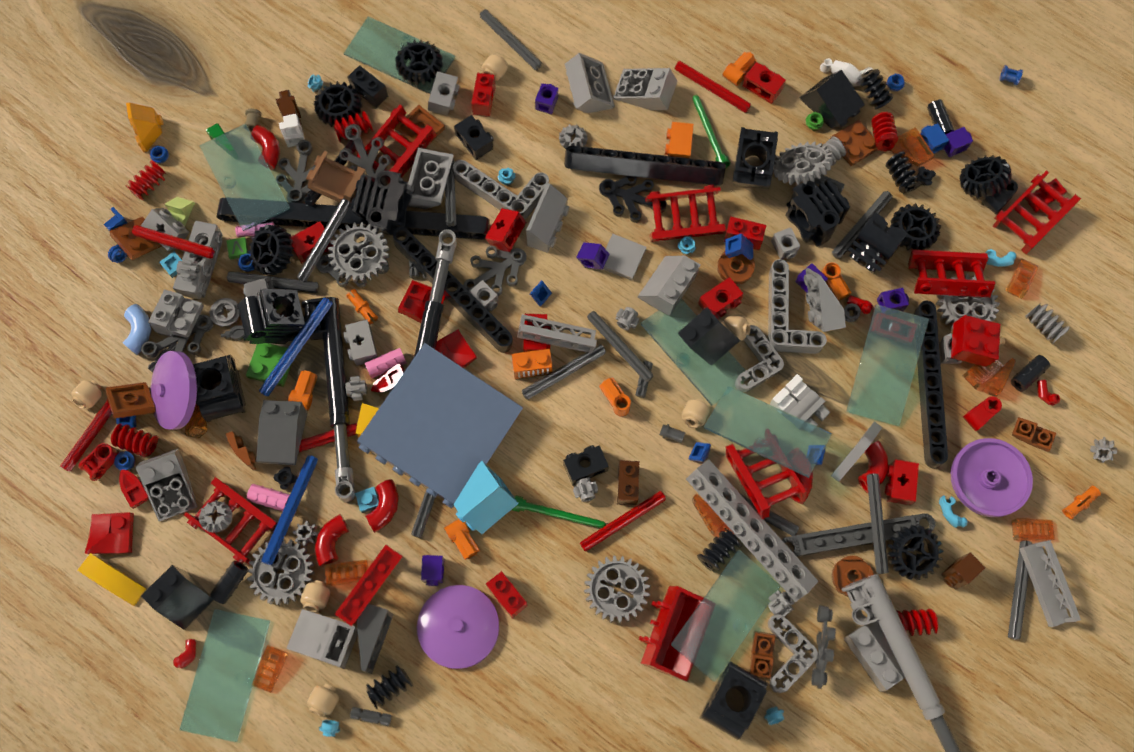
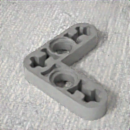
[735,325,784,392]
[831,421,882,482]
[768,614,818,693]

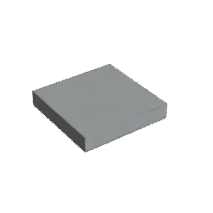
[603,234,647,280]

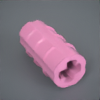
[365,348,406,379]
[247,484,290,511]

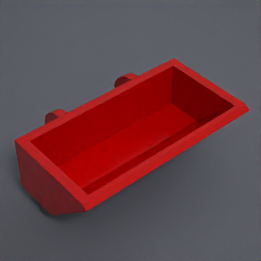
[638,586,715,682]

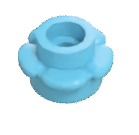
[308,74,323,92]
[498,168,516,185]
[678,236,696,254]
[764,707,784,725]
[319,720,340,737]

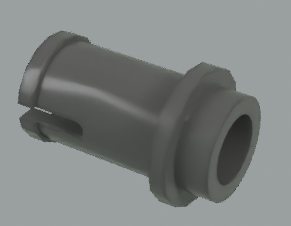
[659,424,685,443]

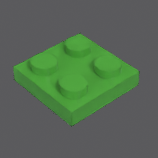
[246,343,292,387]

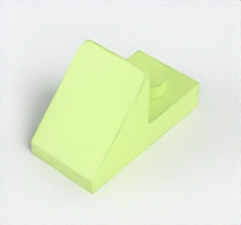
[165,197,195,226]

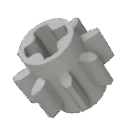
[176,257,201,282]
[615,307,639,331]
[345,376,367,401]
[1090,437,1117,463]
[573,478,598,502]
[293,521,318,547]
[768,590,794,617]

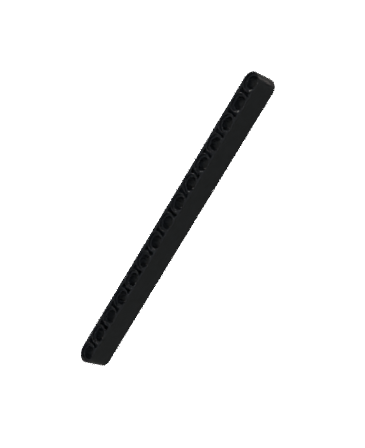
[216,198,490,240]

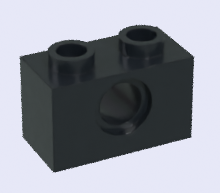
[347,65,388,108]
[454,115,494,160]
[563,445,609,486]

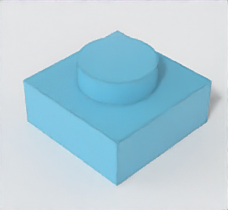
[159,251,182,278]
[355,487,379,513]

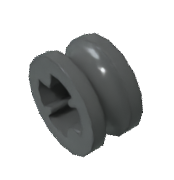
[844,303,861,322]

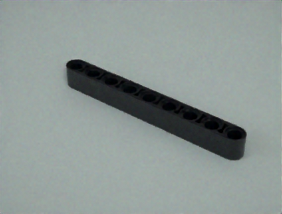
[564,146,726,185]
[393,227,513,353]
[914,300,948,469]

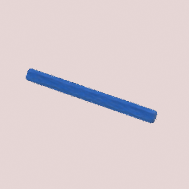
[259,297,333,397]
[261,455,318,565]

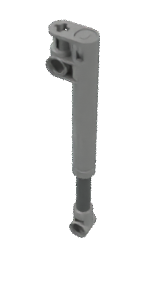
[841,574,961,752]

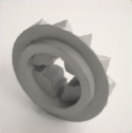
[559,124,587,149]
[210,298,240,327]
[198,500,232,532]

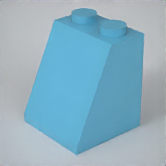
[454,461,519,534]

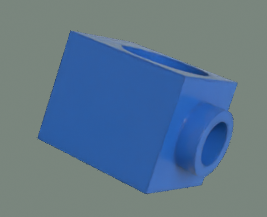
[917,123,949,156]

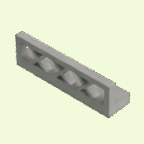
[517,314,597,353]
[1019,540,1081,627]

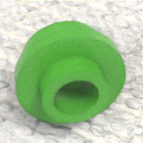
[805,112,824,130]

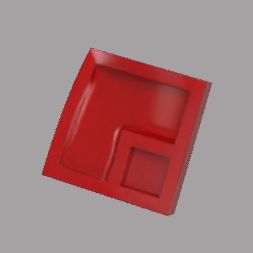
[398,280,446,323]
[435,329,477,368]
[85,512,134,554]

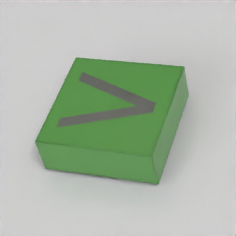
[226,237,248,260]

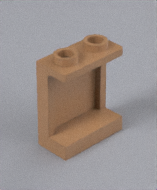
[306,151,365,203]

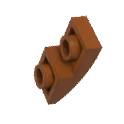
[1012,417,1056,452]
[226,431,256,470]
[750,631,776,679]

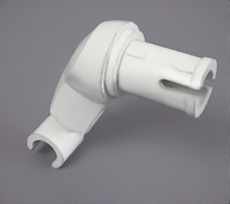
[820,58,872,87]

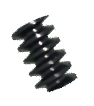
[857,69,893,109]
[886,151,922,193]
[697,528,742,571]
[366,665,413,709]

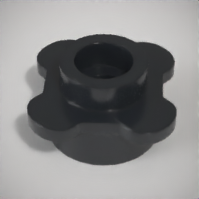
[916,166,936,186]
[274,467,297,490]

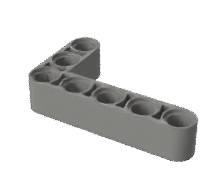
[453,160,549,219]
[768,259,827,354]

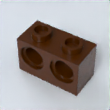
[617,460,640,505]
[941,552,986,590]

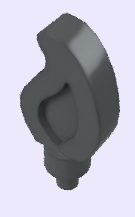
[221,325,245,341]

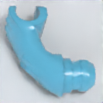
[985,249,1017,267]
[939,495,968,528]

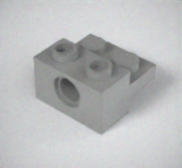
[148,289,204,338]

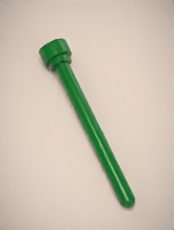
[692,95,731,168]
[512,495,606,529]

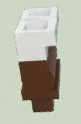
[276,90,305,148]

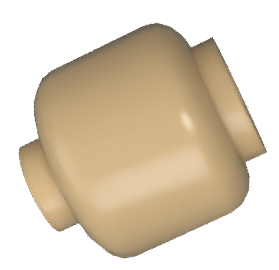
[482,54,508,81]
[724,316,750,341]
[71,380,102,409]
[682,399,710,428]
[300,580,331,613]
[307,683,339,717]

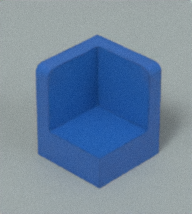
[103,207,128,231]
[725,233,753,260]

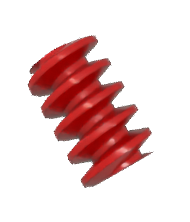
[334,111,374,143]
[871,112,898,152]
[125,160,166,201]
[111,423,159,458]
[896,609,938,636]

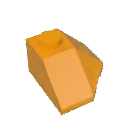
[126,102,164,152]

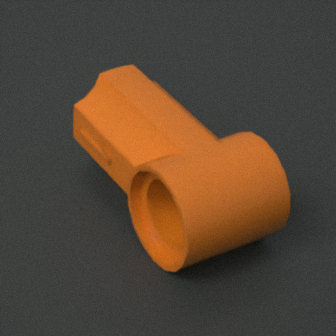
[722,52,756,86]
[821,262,851,301]
[288,370,318,411]
[599,377,631,417]
[444,519,480,560]

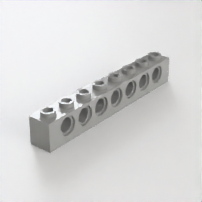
[686,459,818,602]

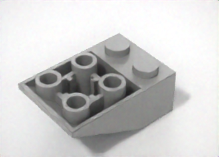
[613,68,677,110]
[804,268,846,332]
[136,449,198,521]
[286,609,358,669]

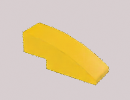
[77,553,147,606]

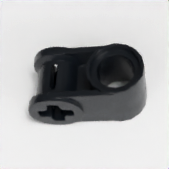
[982,179,1018,214]

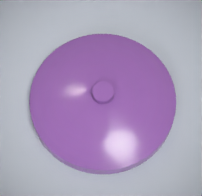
[150,351,197,430]
[951,438,1033,517]
[417,585,499,669]

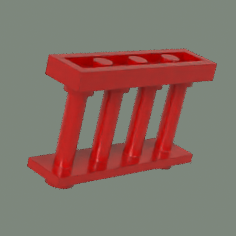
[357,104,437,179]
[993,170,1081,255]
[645,185,726,242]
[908,250,996,298]
[726,429,808,519]
[184,477,277,565]
[335,545,403,627]

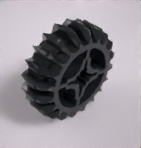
[395,39,443,86]
[314,81,362,127]
[959,155,1012,199]
[890,203,941,251]
[248,225,295,275]
[887,525,944,580]

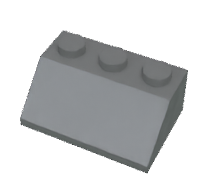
[565,53,615,113]
[407,148,454,209]
[526,183,570,253]
[638,255,701,316]
[843,621,905,692]

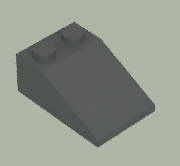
[256,400,307,465]
[357,604,394,674]

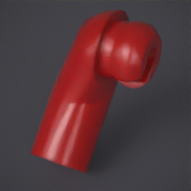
[846,295,873,314]
[1037,380,1060,406]
[173,639,196,669]

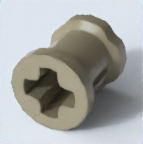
[243,108,262,132]

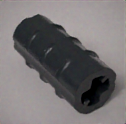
[927,99,955,135]
[1011,355,1050,392]
[210,560,249,604]

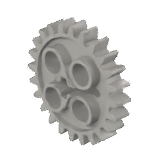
[773,142,833,185]
[328,222,390,283]
[936,274,1000,329]
[247,539,315,606]
[584,556,650,623]

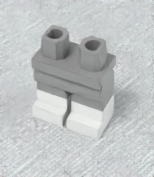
[770,374,830,433]

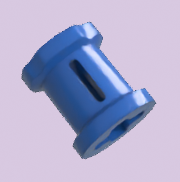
[999,65,1023,86]

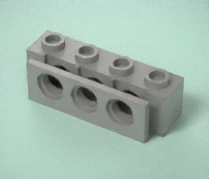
[173,221,223,299]

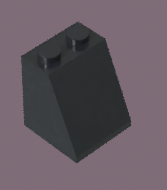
[799,69,865,128]
[678,307,741,366]
[141,565,214,630]

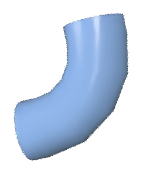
[122,304,151,355]

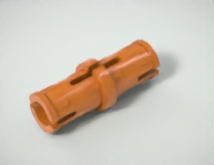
[346,289,378,325]
[1062,486,1101,519]

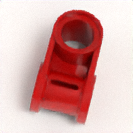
[963,396,1002,432]
[78,443,119,481]

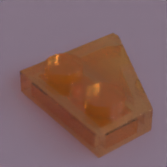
[891,127,935,167]

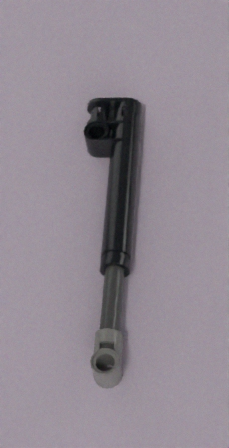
[414,230,457,357]
[301,297,356,503]

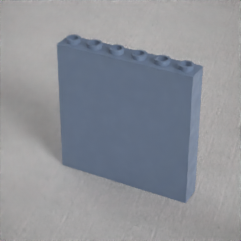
[357,343,523,509]

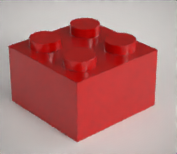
[951,315,1001,367]

